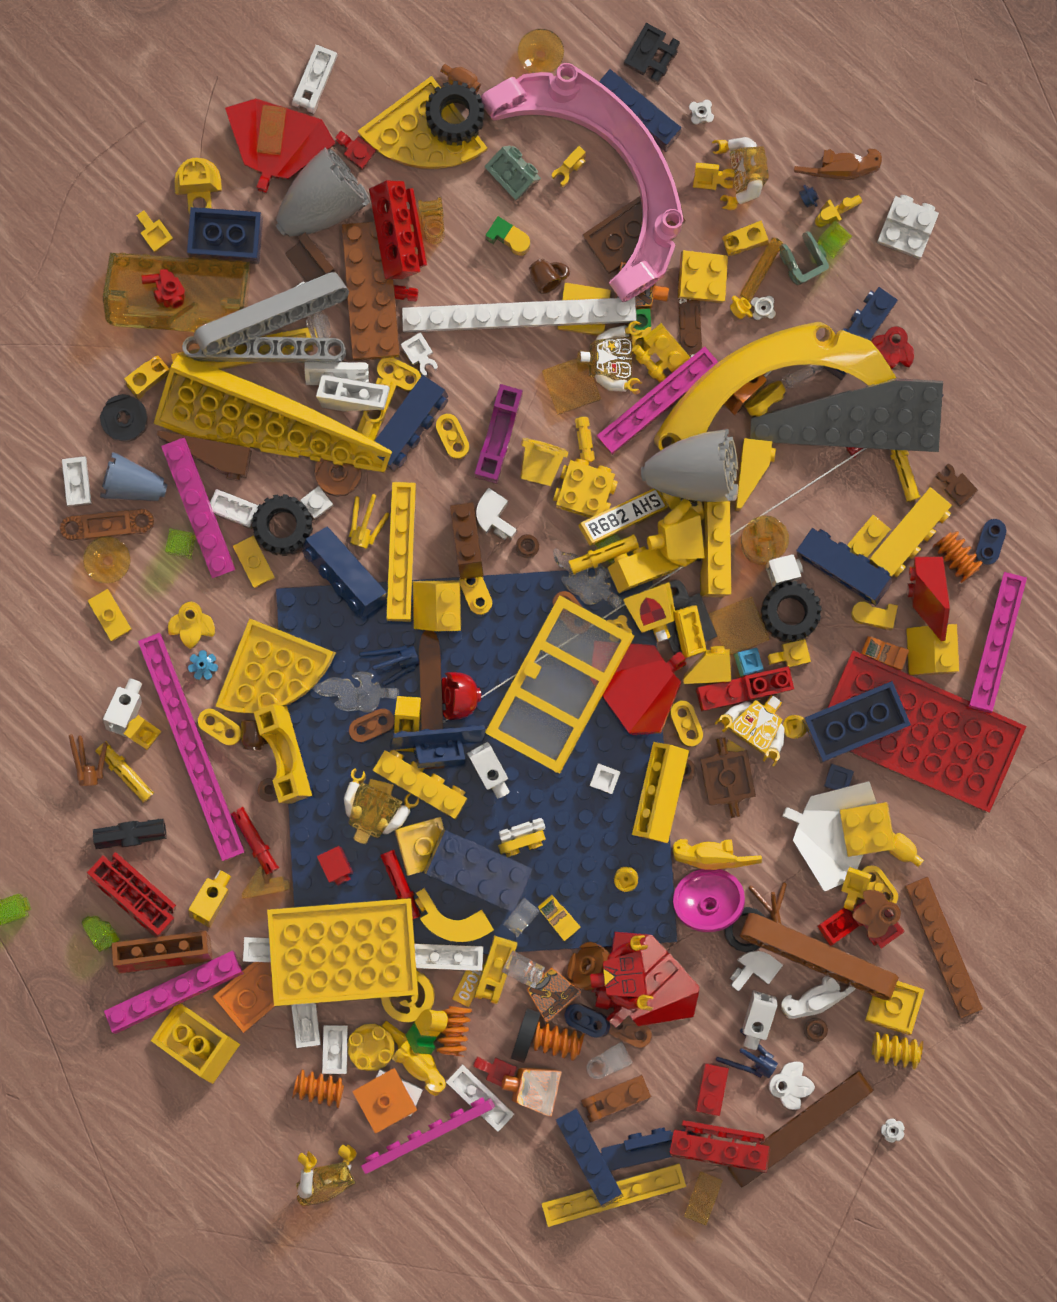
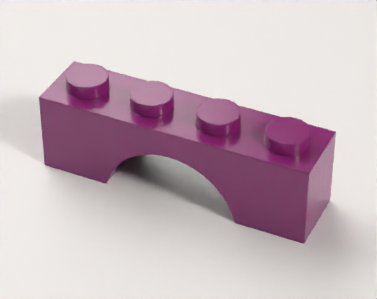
[475,384,523,484]

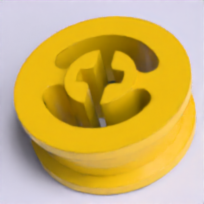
[381,971,435,1022]

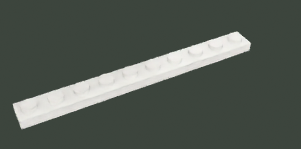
[402,297,636,333]
[243,937,483,971]

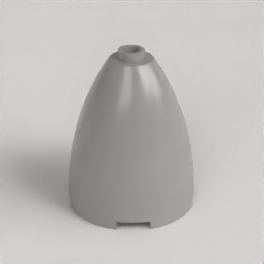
[276,147,370,237]
[641,429,738,502]

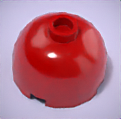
[441,672,481,720]

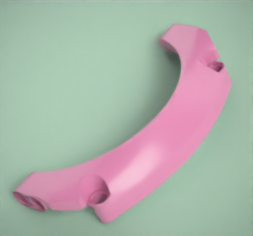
[481,63,683,302]

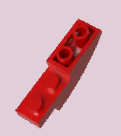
[696,666,794,712]

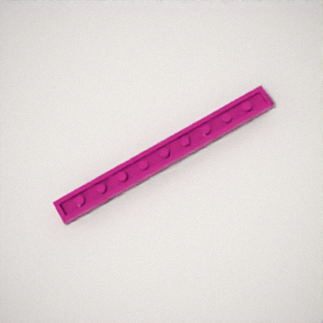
[138,633,245,861]

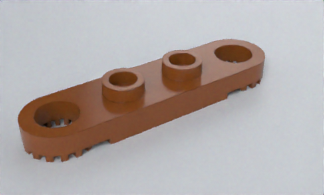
[60,509,154,541]

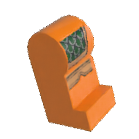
[861,636,909,671]

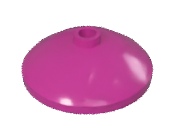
[673,869,745,932]

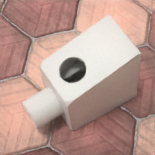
[103,679,142,738]
[467,742,510,799]
[743,990,777,1050]

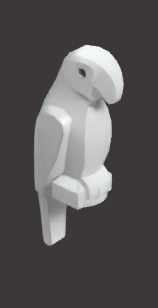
[781,976,856,1019]

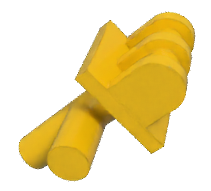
[814,195,862,228]

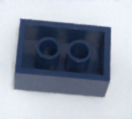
[187,207,263,264]

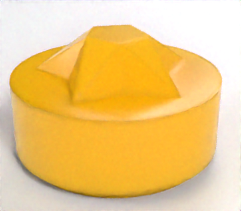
[783,715,807,739]
[614,867,638,892]

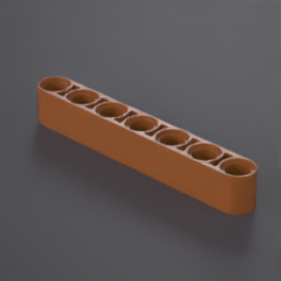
[740,913,899,1001]

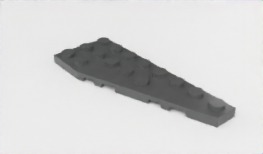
[750,378,943,452]

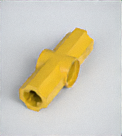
[356,378,397,441]

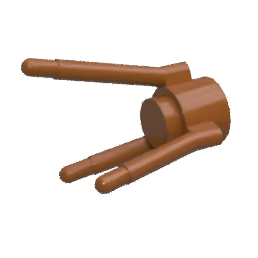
[69,734,108,786]

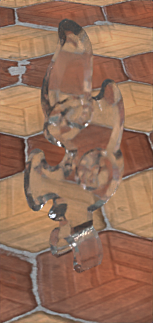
[553,548,623,610]
[313,672,399,713]

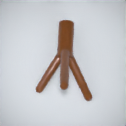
[749,882,787,925]

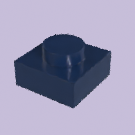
[823,764,854,790]

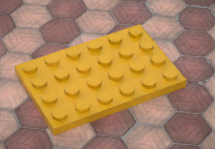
[267,898,418,1006]

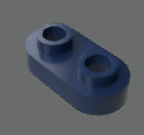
[975,519,1007,565]
[564,1004,610,1038]

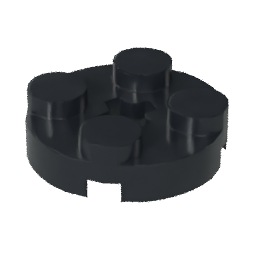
[100,394,148,442]

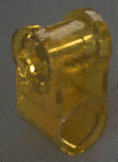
[418,197,445,244]

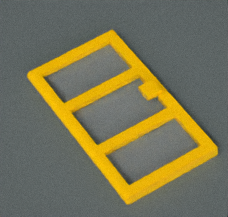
[485,595,635,774]

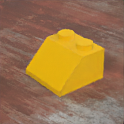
[413,580,461,631]
[906,624,959,675]

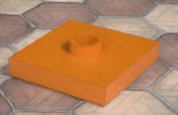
[352,1068,418,1134]

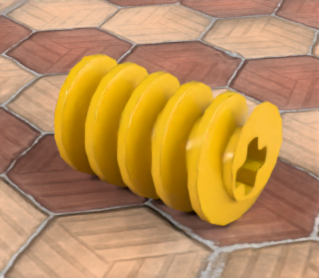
[871,1032,923,1070]

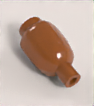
[440,64,481,94]

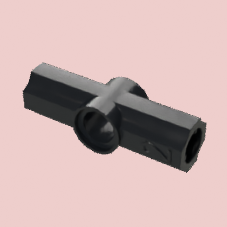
[93,819,167,849]

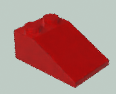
[907,557,950,641]

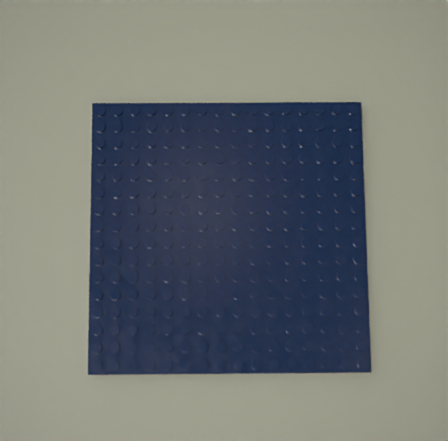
[276,568,677,954]

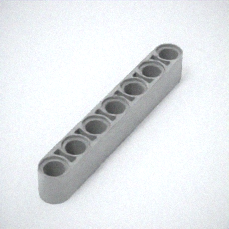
[194,272,349,356]
[182,336,346,363]

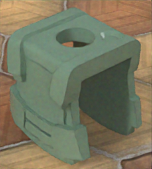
[778,231,829,285]

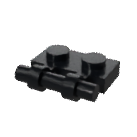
[624,23,680,83]

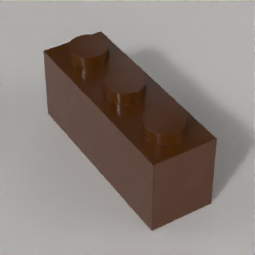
[450,502,484,580]

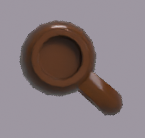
[529,259,570,294]
[241,720,268,750]

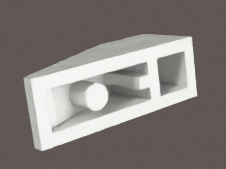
[316,375,390,411]

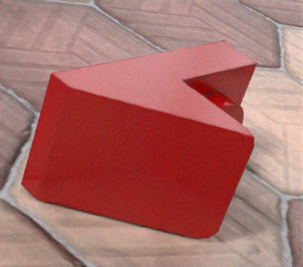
[816,908,859,946]

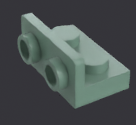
[484,145,541,200]

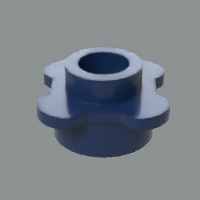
[799,185,819,208]

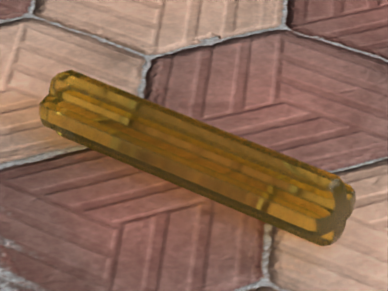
[740,237,783,301]

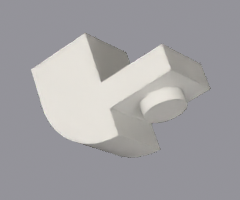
[476,488,517,540]
[730,951,783,991]

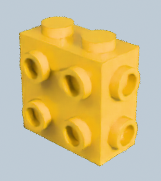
[553,459,618,518]

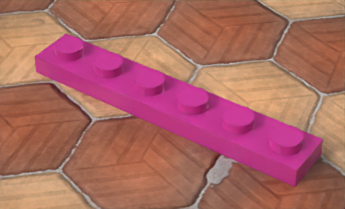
[597,346,718,455]
[161,438,236,578]
[969,572,1027,713]
[104,950,244,1034]
[361,1097,495,1174]

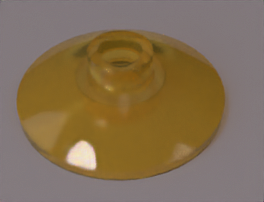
[518,29,564,73]
[83,537,131,584]

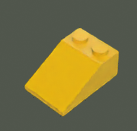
[150,1003,240,1084]

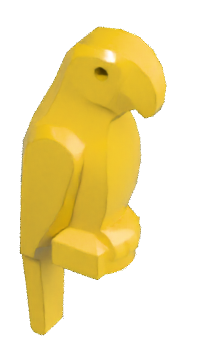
[673,839,762,870]
[382,1021,446,1096]

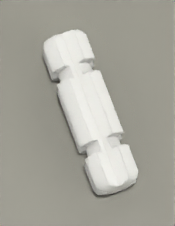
[499,818,545,843]

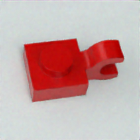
[335,131,376,170]
[473,1057,517,1087]

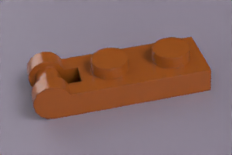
[580,1074,651,1123]

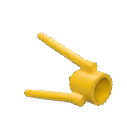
[348,494,389,549]

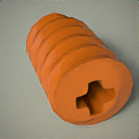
[932,531,983,583]
[436,1006,472,1057]
[533,1021,585,1061]
[292,1069,344,1109]

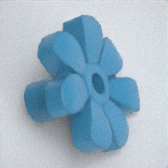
[188,650,218,680]

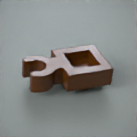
[936,464,978,507]

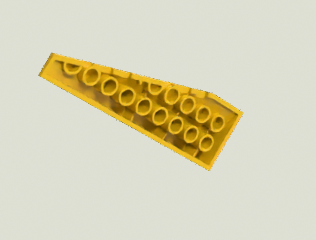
[154,354,392,472]

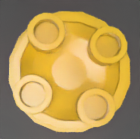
[347,1024,395,1071]

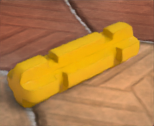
[575,417,595,462]

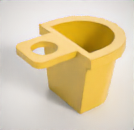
[174,158,222,214]
[520,438,568,486]

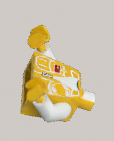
[715,695,784,766]

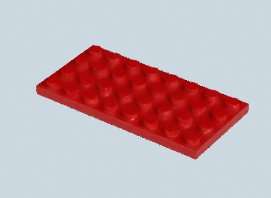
[827,650,1027,813]

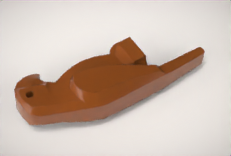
[794,149,882,180]

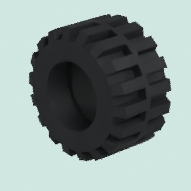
[425,81,484,146]
[252,494,313,556]
[760,581,822,642]

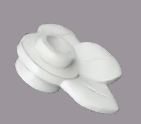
[769,1062,815,1110]

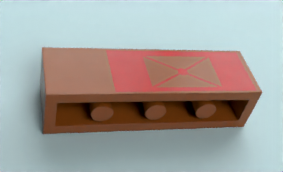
[112,931,212,974]

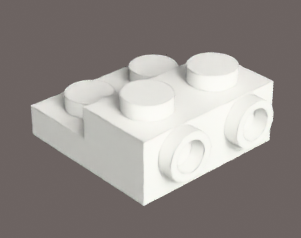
[877,195,939,259]

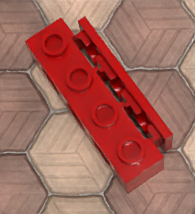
[369,180,427,279]
[87,852,176,937]
[670,1120,771,1173]

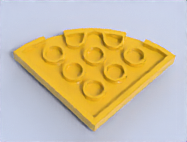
[358,76,488,169]
[215,618,336,713]

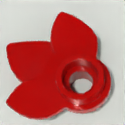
[871,326,914,369]

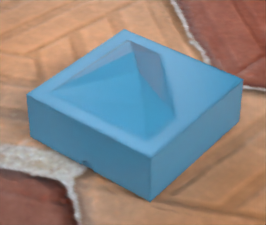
[734,648,764,677]

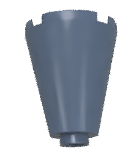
[100,452,167,501]

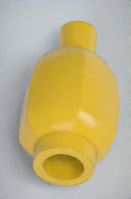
[887,833,924,867]

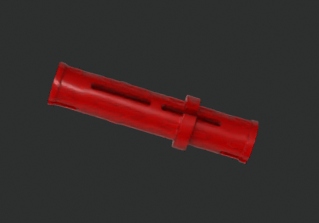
[231,807,279,876]
[380,850,421,919]

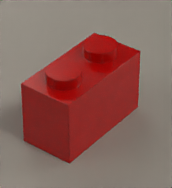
[317,846,353,885]
[695,1063,729,1116]

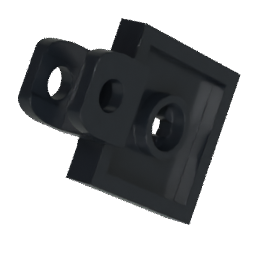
[666,579,718,655]

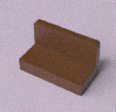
[286,232,335,282]

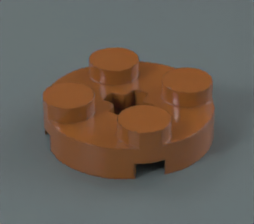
[315,458,362,496]
[568,942,610,991]

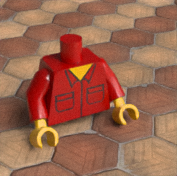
[590,935,653,1011]

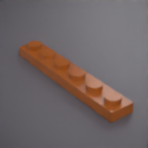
[905,877,983,1018]

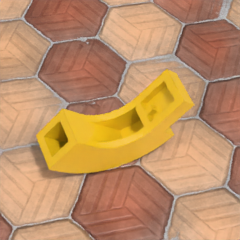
[415,888,494,942]

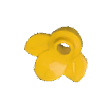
[168,602,215,649]

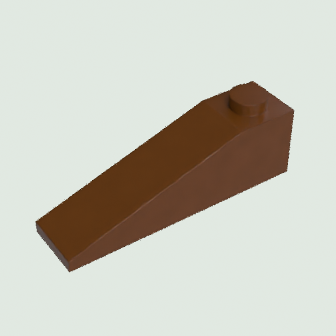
[157,430,252,481]

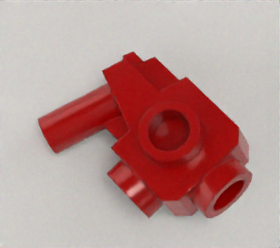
[141,269,185,309]

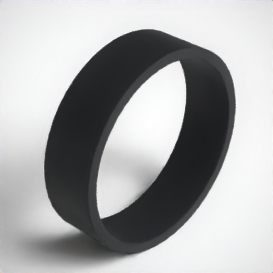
[510,1008,540,1063]

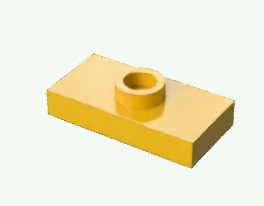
[233,535,275,588]
[88,589,132,641]
[673,605,707,658]

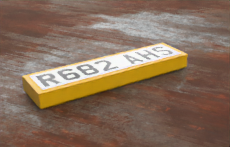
[578,488,668,546]

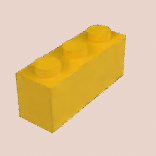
[607,546,683,593]

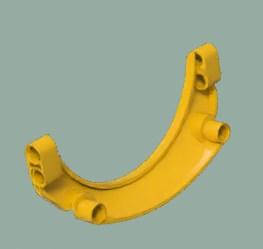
[654,322,896,521]

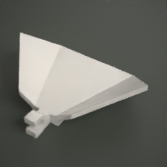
[782,782,877,892]

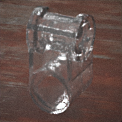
[586,1042,633,1079]

